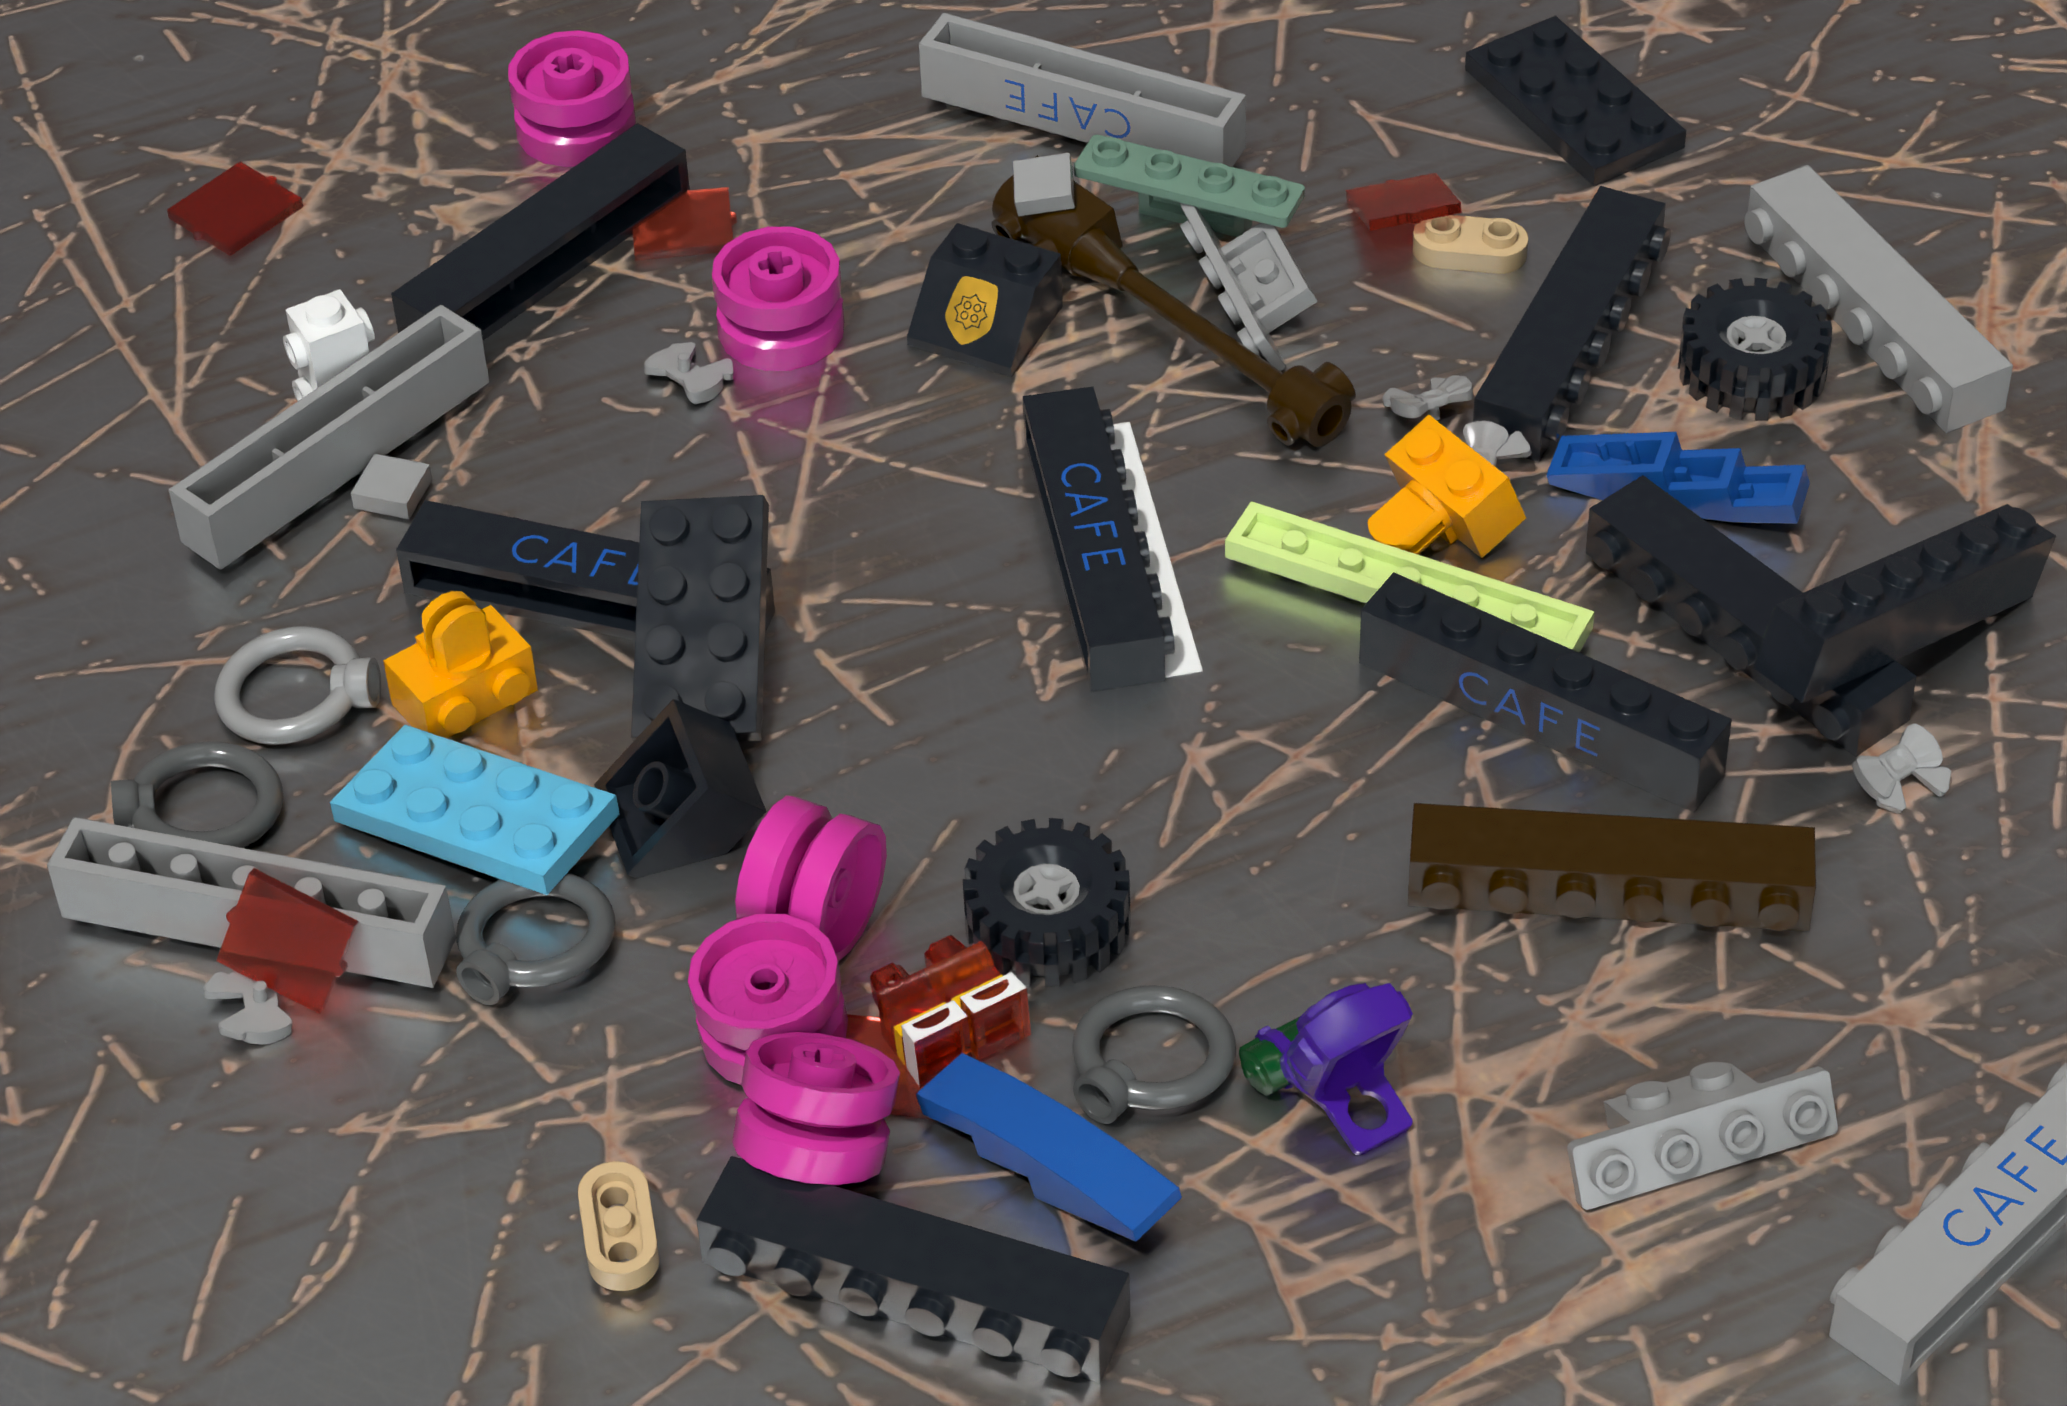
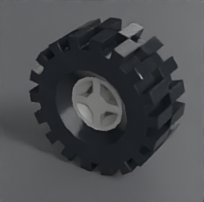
[1678,278,1833,421]
[963,818,1131,987]

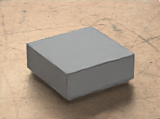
[1013,153,1075,216]
[351,454,432,519]

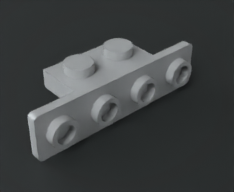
[1179,203,1318,371]
[1567,1062,1838,1210]

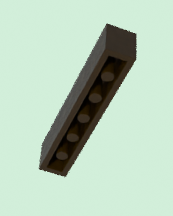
[1407,803,1816,931]

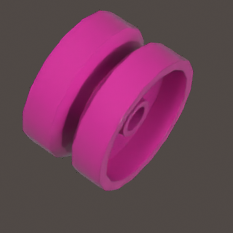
[508,30,636,167]
[712,227,845,371]
[735,795,887,961]
[688,914,848,1085]
[732,1032,900,1185]

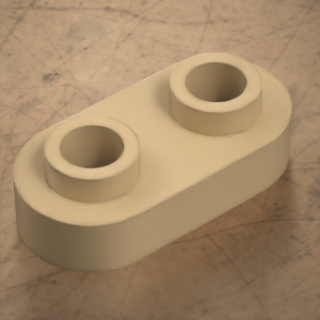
[1413,212,1528,274]
[578,1161,659,1291]

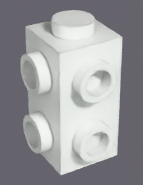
[283,289,375,402]

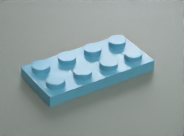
[330,725,620,895]

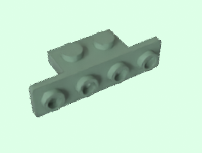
[1074,135,1305,237]

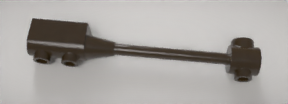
[991,155,1356,447]

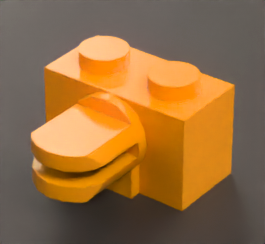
[1367,415,1526,558]
[383,591,538,738]

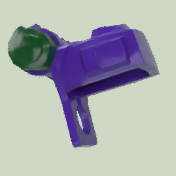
[1239,983,1413,1156]

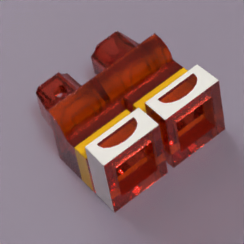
[870,935,1031,1089]

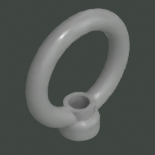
[214,626,381,745]

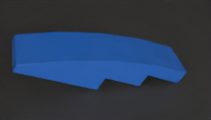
[1546,432,1810,524]
[916,1053,1182,1241]

